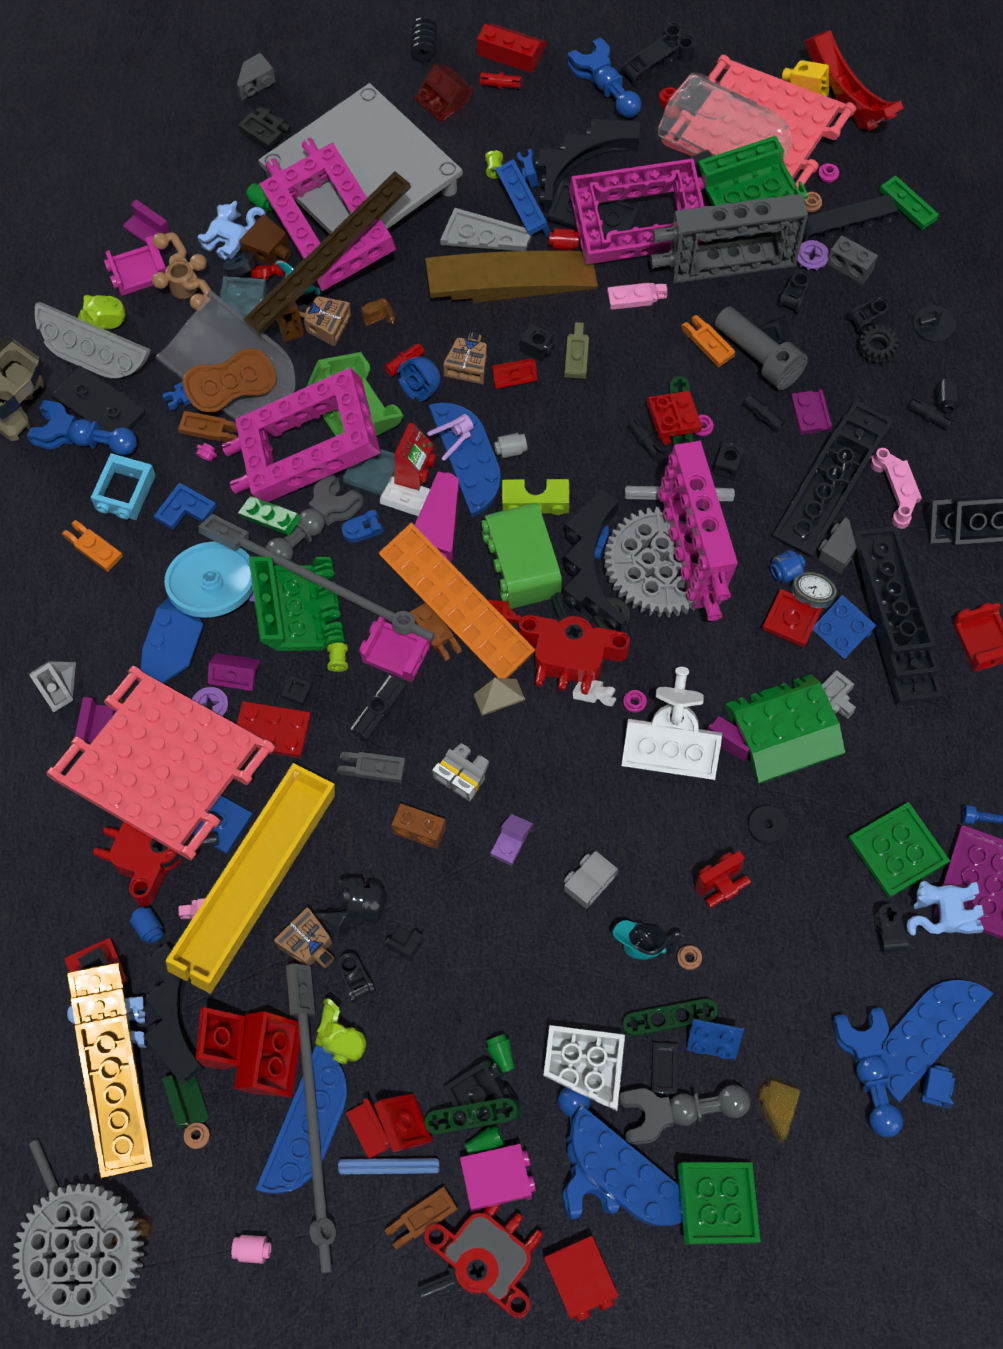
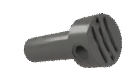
[715,306,808,390]

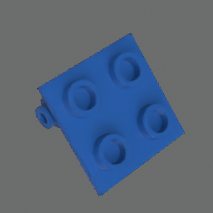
[813,595,876,659]
[686,1019,744,1060]

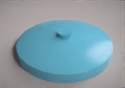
[165,541,253,618]

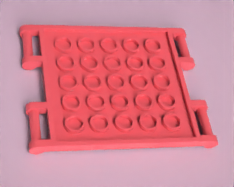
[662,55,856,187]
[46,666,275,860]

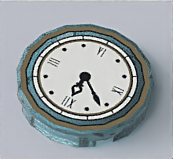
[791,572,837,608]

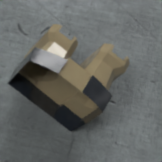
[0,335,44,441]

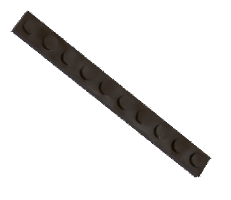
[243,171,411,336]

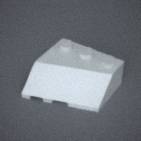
[544,1025,625,1111]

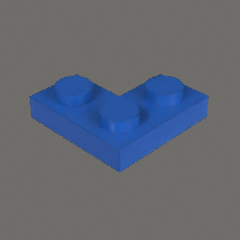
[154,483,217,530]

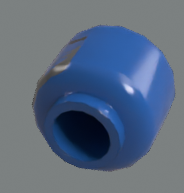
[770,550,805,583]

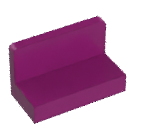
[123,200,170,245]
[208,653,260,691]
[75,697,115,745]
[707,716,750,762]

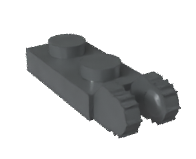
[337,752,405,783]

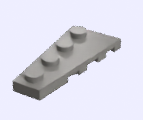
[440,208,533,251]

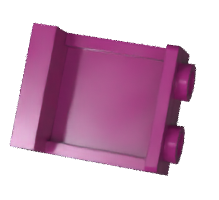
[104,236,166,296]
[359,616,431,682]
[460,1144,536,1213]

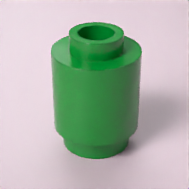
[246,183,273,213]

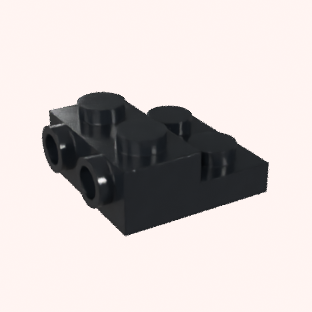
[444,1061,515,1132]

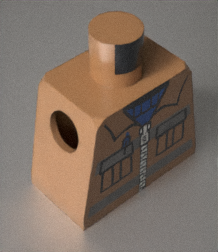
[298,297,351,346]
[443,332,487,385]
[274,907,335,968]

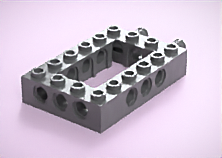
[650,194,808,283]

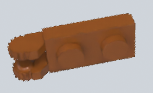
[178,411,238,443]
[410,603,462,661]
[385,1187,458,1250]

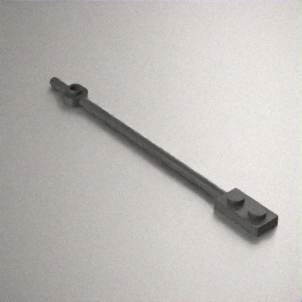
[199,514,435,642]
[286,963,336,1274]

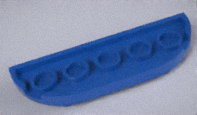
[429,403,501,517]
[881,980,993,1104]
[256,1045,348,1194]
[570,1106,683,1227]

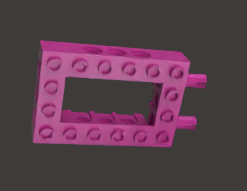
[260,138,396,291]
[569,159,708,265]
[222,367,381,502]
[658,441,738,621]

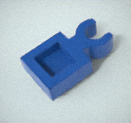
[163,382,191,410]

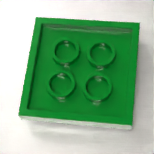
[848,802,950,899]
[678,1162,760,1245]

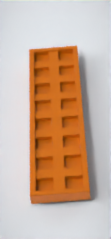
[379,522,535,678]

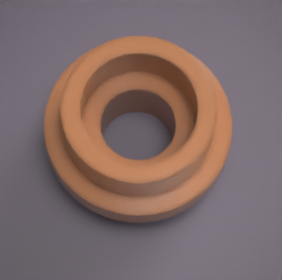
[804,192,822,212]
[677,945,702,970]
[184,1123,210,1149]

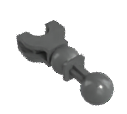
[265,474,363,565]
[618,1085,750,1145]

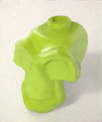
[78,295,125,329]
[315,998,366,1064]

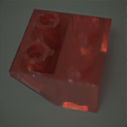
[414,63,474,122]

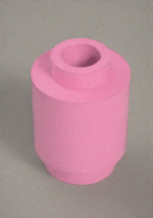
[232,1235,271,1264]

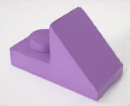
[490,814,533,866]

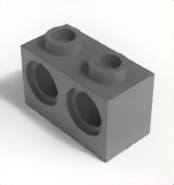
[827,235,878,284]

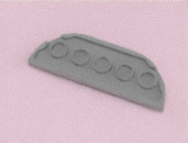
[35,302,151,378]

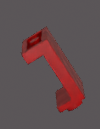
[953,603,1003,672]
[544,1236,618,1322]

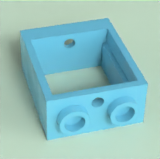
[91,454,156,520]

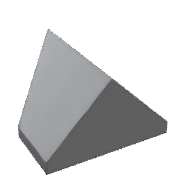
[29,661,76,712]

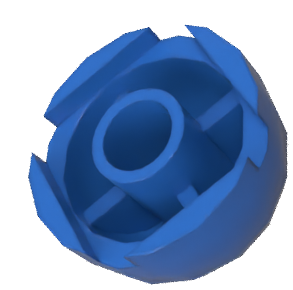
[398,357,441,402]

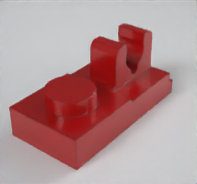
[492,358,537,389]

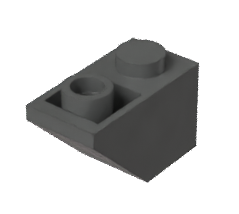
[237,53,275,100]
[818,518,856,574]

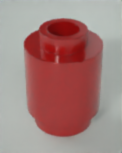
[548,228,579,251]

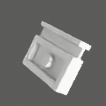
[380,476,430,516]

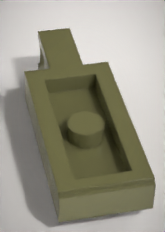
[565,322,589,379]

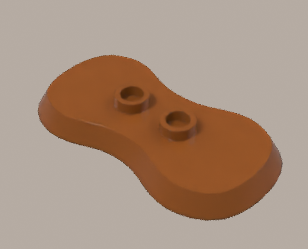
[183,348,276,412]

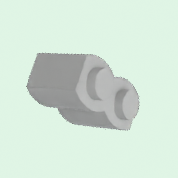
[564,851,618,909]

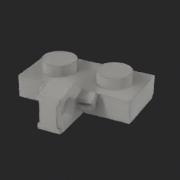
[822,670,856,719]

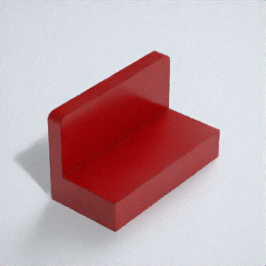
[346,1098,392,1159]

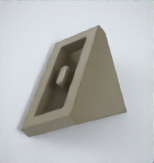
[473,678,525,716]

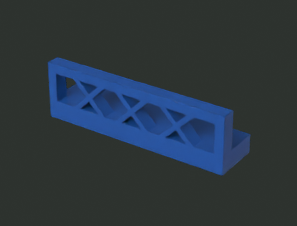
[496,159,551,237]

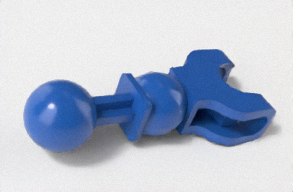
[567,38,641,118]
[26,400,137,456]
[833,1008,903,1137]
[558,1087,620,1220]

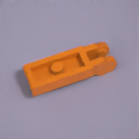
[681,315,735,368]
[62,520,123,572]

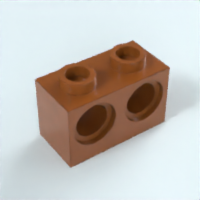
[392,803,446,849]

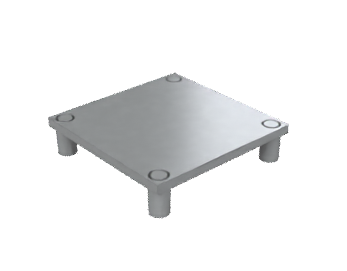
[259,83,462,234]

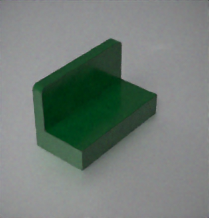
[162,1075,209,1131]

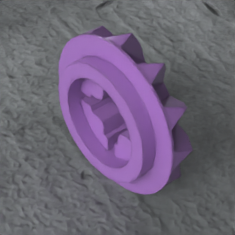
[797,240,829,271]
[192,687,228,717]

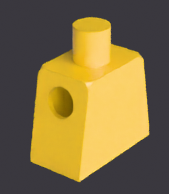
[782,60,829,96]

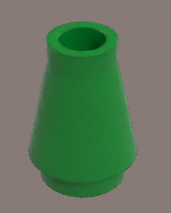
[486,1034,515,1073]
[465,1126,505,1155]

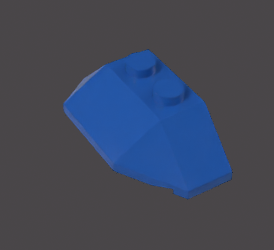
[140,597,204,684]

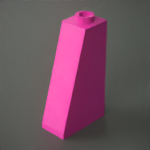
[414,472,459,562]

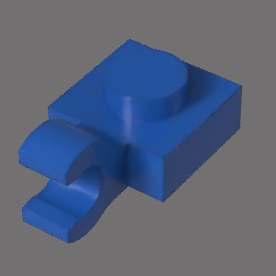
[517,149,539,187]

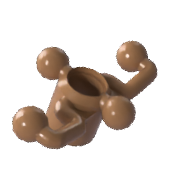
[152,232,213,311]

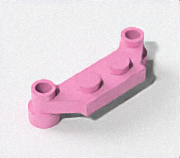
[870,448,922,529]

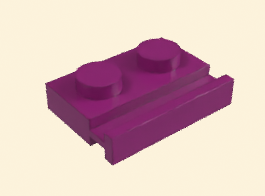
[790,389,832,435]

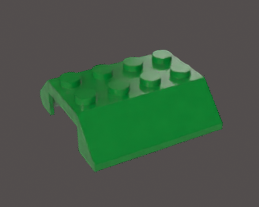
[698,135,808,206]
[249,557,345,651]
[725,674,845,784]

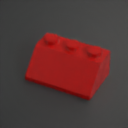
[477,24,547,73]
[234,1012,300,1098]

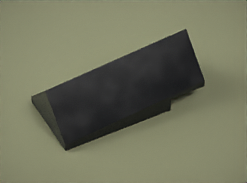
[923,497,1003,545]

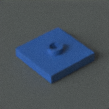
[192,796,253,855]

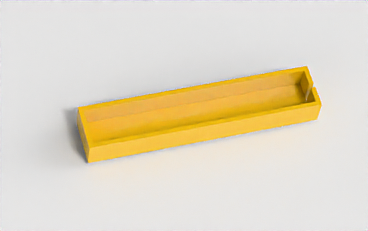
[165,763,335,994]

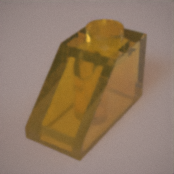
[759,1080,801,1143]

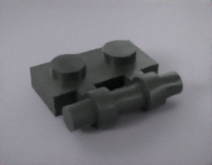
[238,106,292,150]

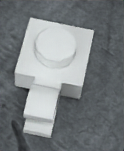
[573,680,616,706]

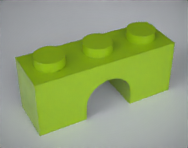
[502,479,569,515]

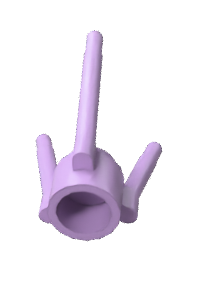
[427,414,474,461]

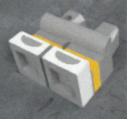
[432,743,489,802]

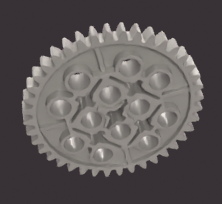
[604,507,707,617]
[13,1184,144,1328]

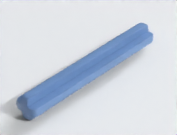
[338,1158,439,1174]

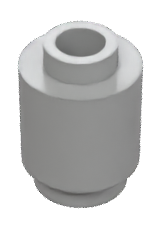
[494,433,527,459]

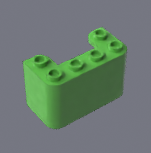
[481,502,562,609]

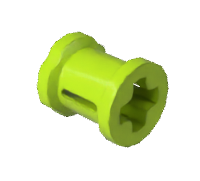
[485,150,503,179]
[327,643,348,672]

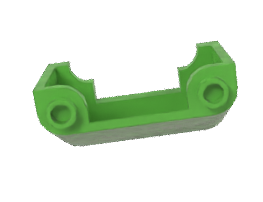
[308,352,403,436]

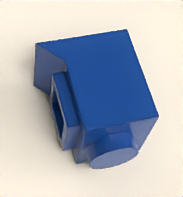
[921,1066,955,1109]

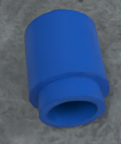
[130,907,164,945]

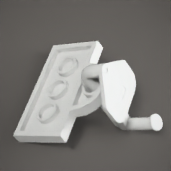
[622,667,722,780]

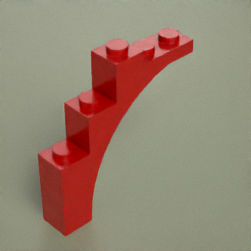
[805,30,903,131]

